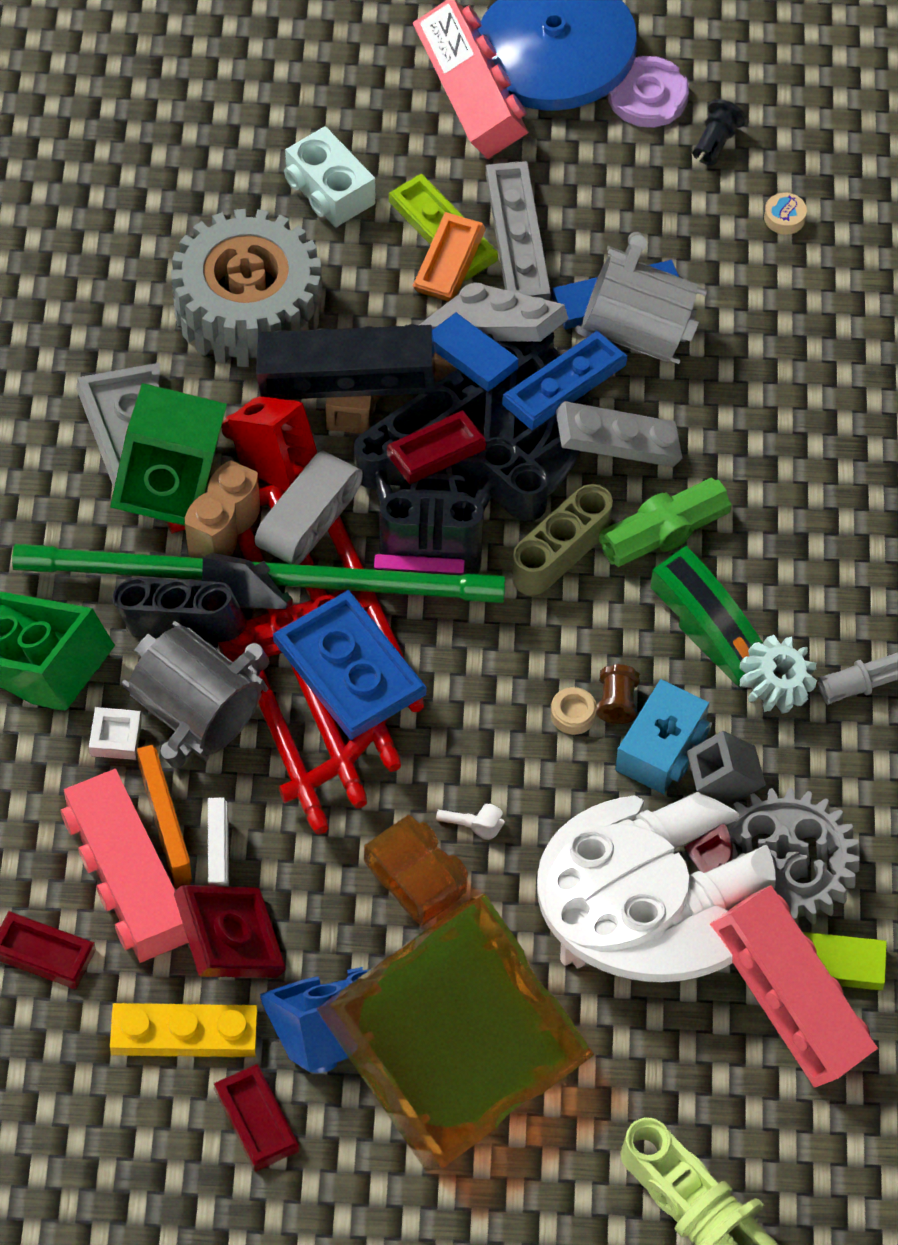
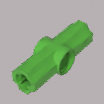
[599,477,732,567]

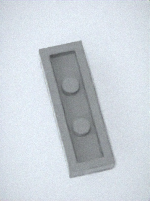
[556,401,682,467]

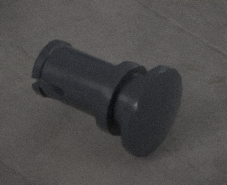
[692,99,746,165]

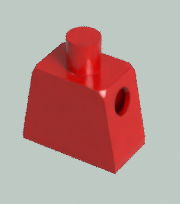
[222,396,317,492]

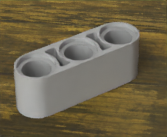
[255,450,363,565]

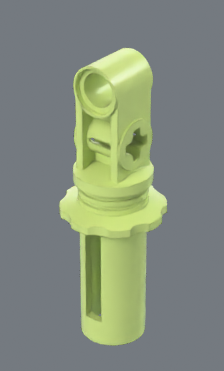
[621,1118,778,1245]

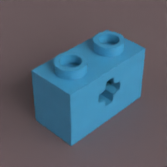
[615,679,712,794]

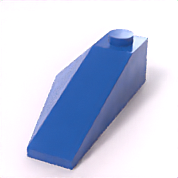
[260,967,381,1073]

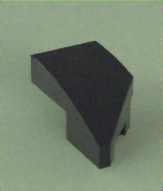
[202,553,293,609]

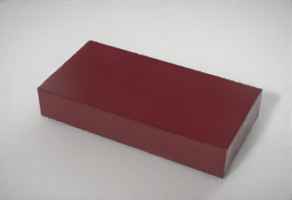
[387,410,486,484]
[0,911,96,990]
[213,1064,299,1172]

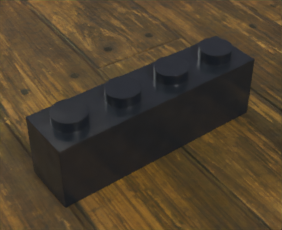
[256,324,435,400]

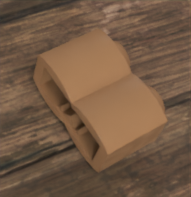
[185,460,260,558]

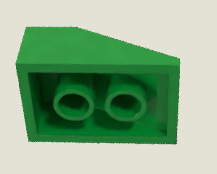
[0,591,115,711]

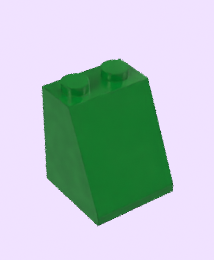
[110,383,227,526]

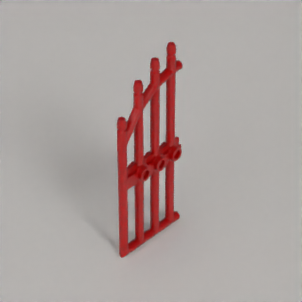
[167,485,424,834]

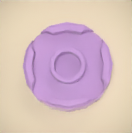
[608,56,689,127]

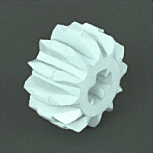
[739,635,817,714]

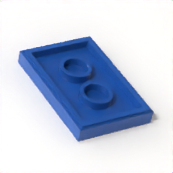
[273,590,427,740]

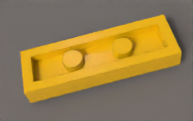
[110,1003,258,1057]

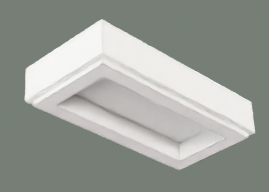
[208,798,229,887]

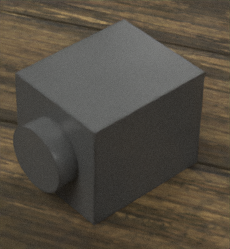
[687,731,766,806]

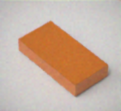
[413,212,486,302]

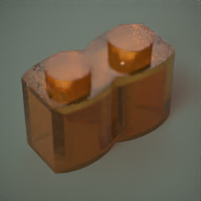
[363,814,468,927]

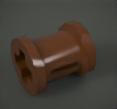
[596,664,640,724]

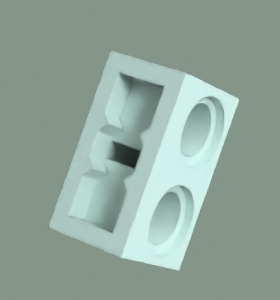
[284,126,375,228]

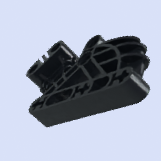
[354,332,593,574]

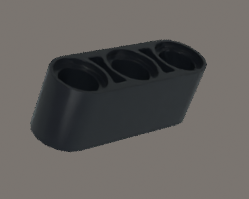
[112,577,246,642]

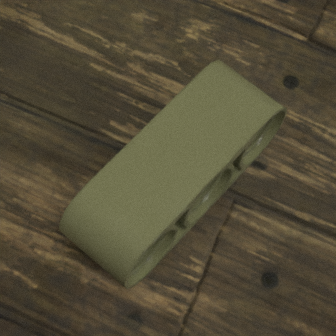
[512,484,613,595]

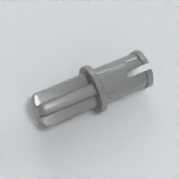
[818,653,898,705]

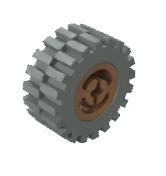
[171,209,322,367]

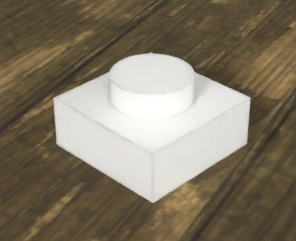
[89,707,142,760]

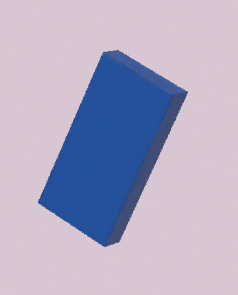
[433,312,519,392]

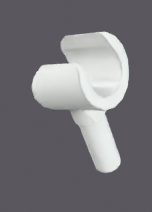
[436,804,505,840]

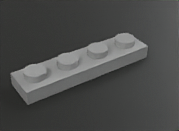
[486,161,551,301]

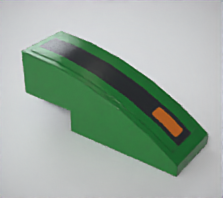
[650,546,763,687]

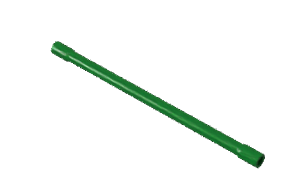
[12,544,506,603]

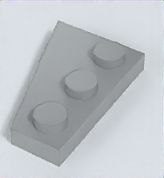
[419,282,569,342]
[76,363,160,487]

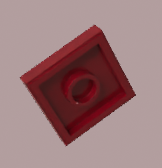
[174,885,286,978]

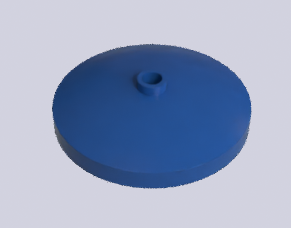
[478,0,637,110]

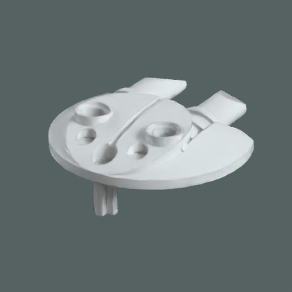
[537,792,776,982]

